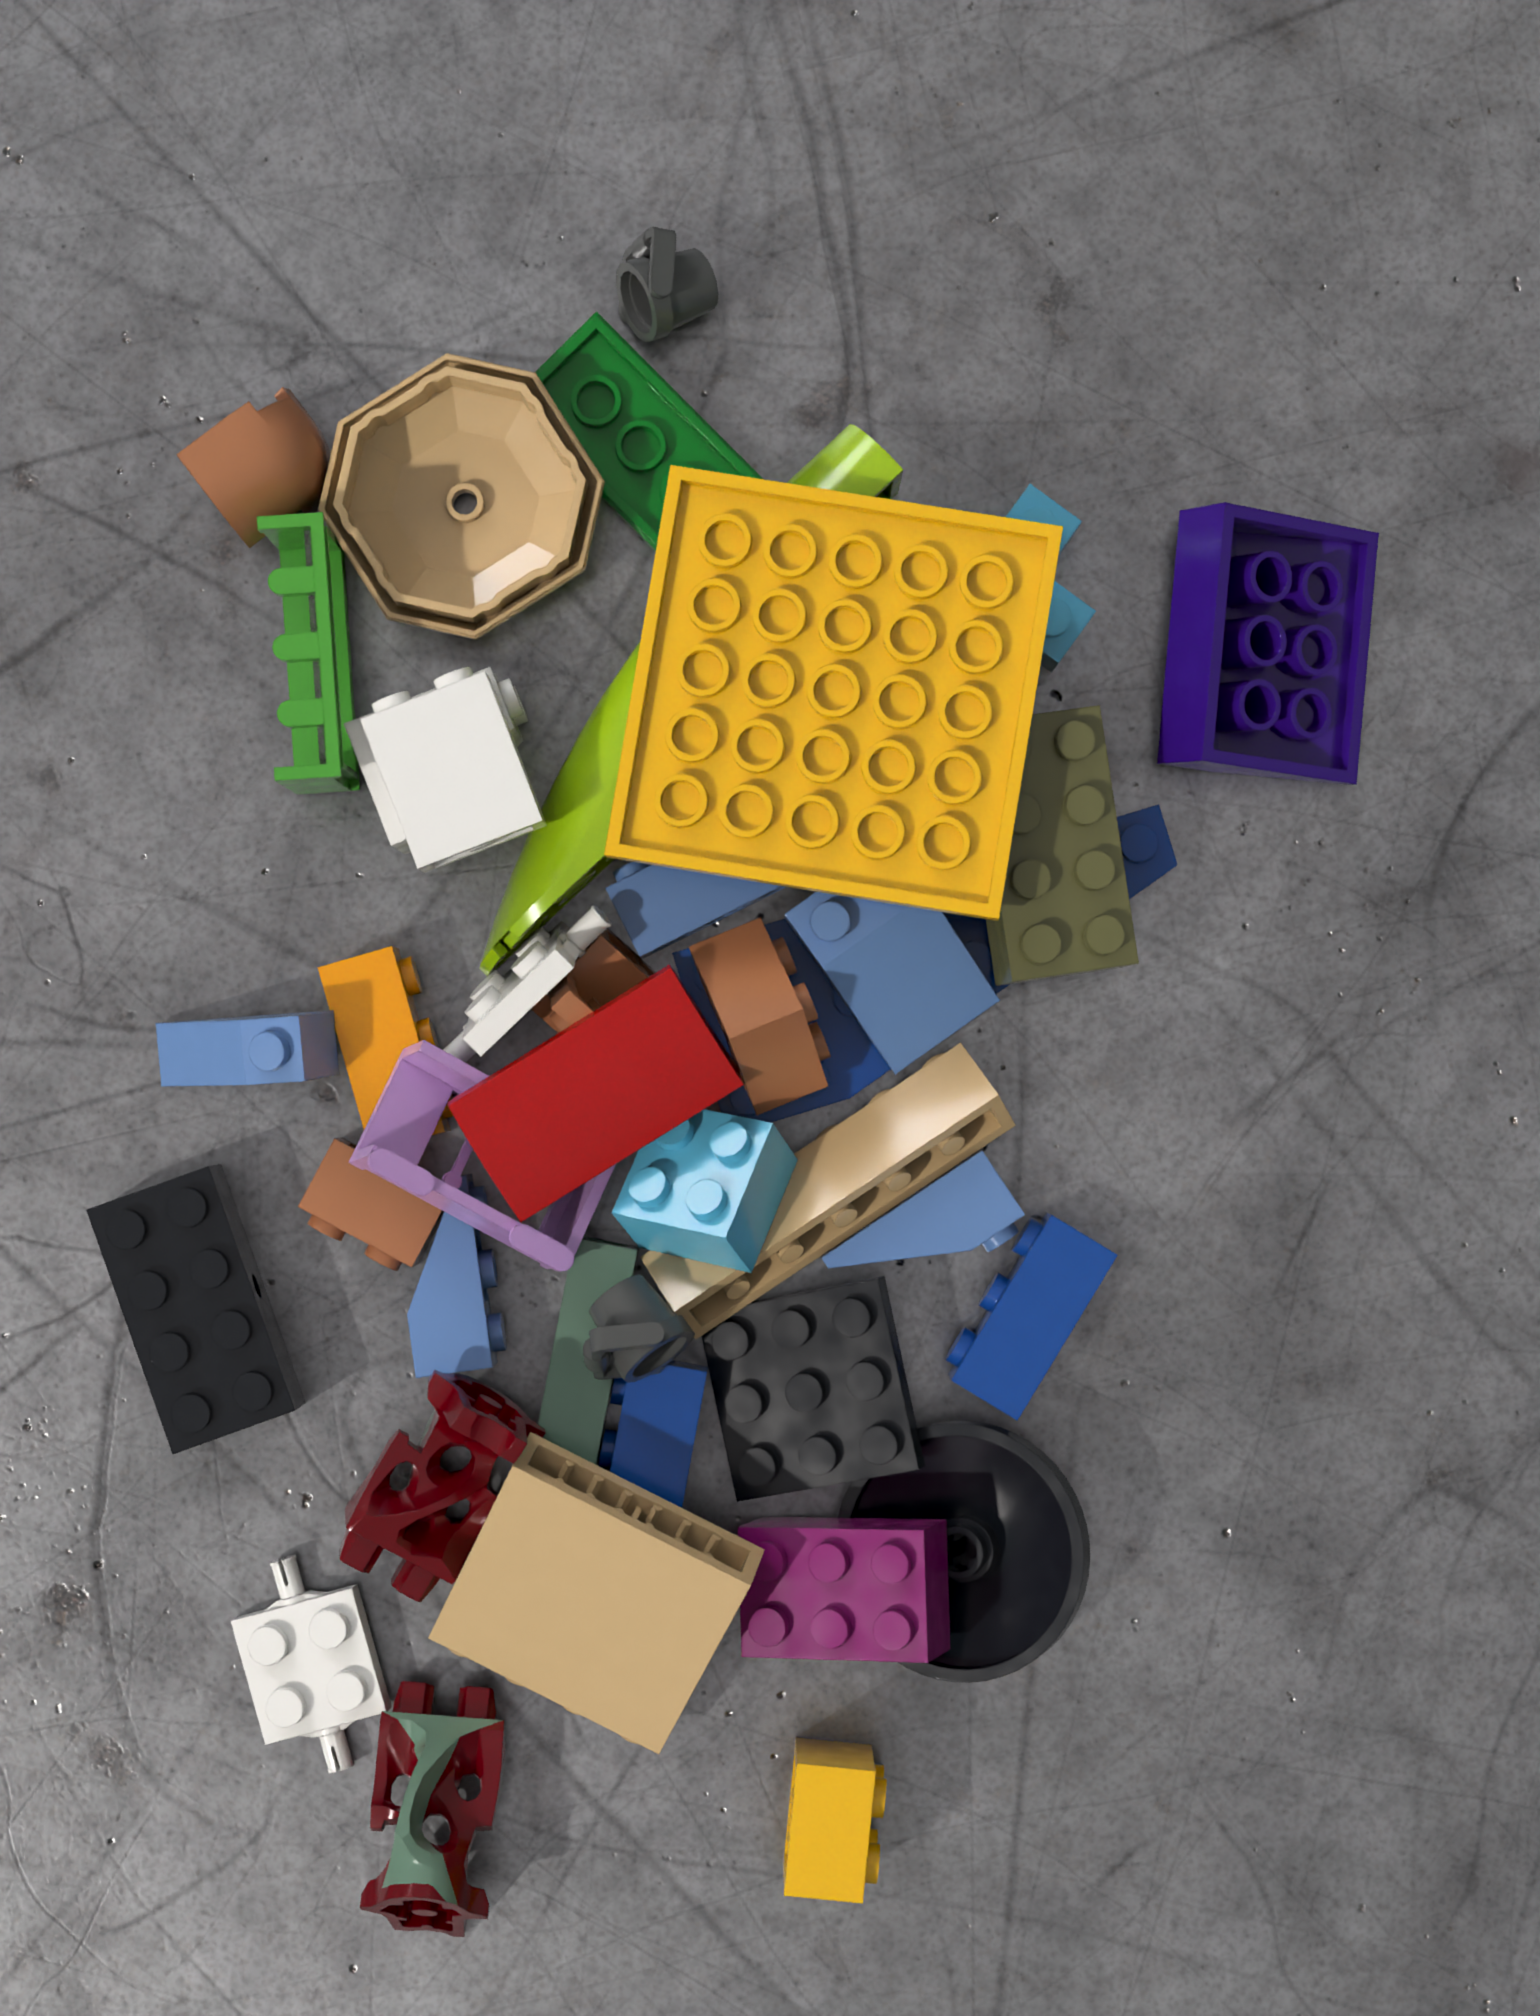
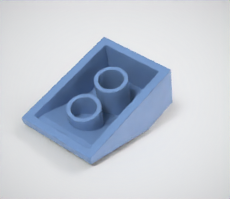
[784,892,1000,1074]

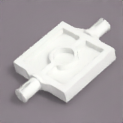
[443,905,612,1063]
[231,1555,392,1773]

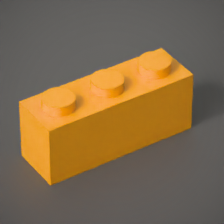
[317,946,454,1137]

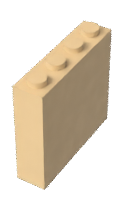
[428,1432,765,1754]

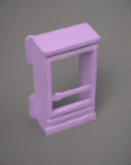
[348,1040,616,1272]

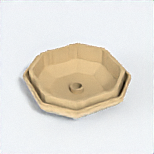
[318,353,605,640]

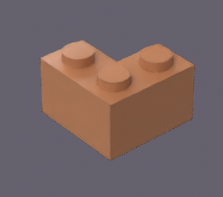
[688,917,831,1115]

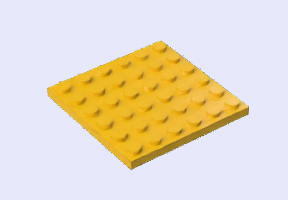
[604,465,1063,921]

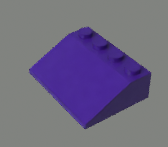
[1157,502,1379,785]

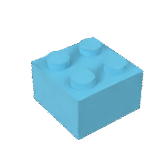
[612,1109,798,1273]

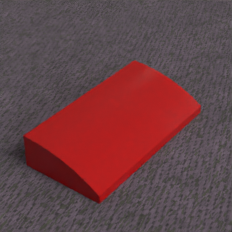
[448,964,744,1222]

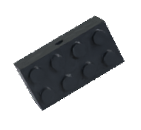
[86,1164,306,1454]

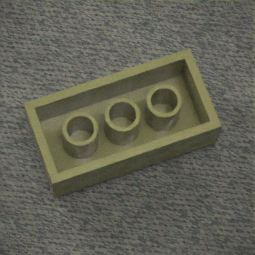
[986,705,1139,986]

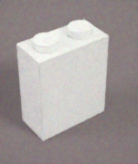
[360,667,547,873]

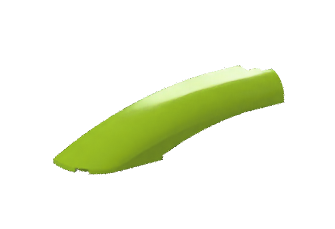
[479,424,903,976]

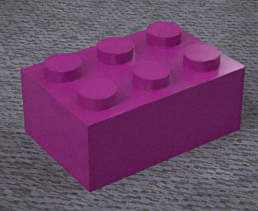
[738,1517,951,1663]

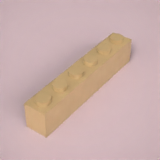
[640,1042,1016,1340]

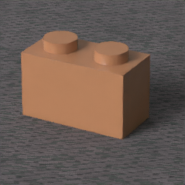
[298,1137,444,1271]

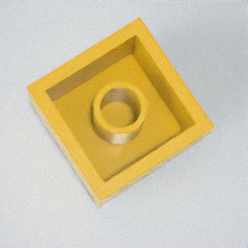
[783,1737,887,1904]

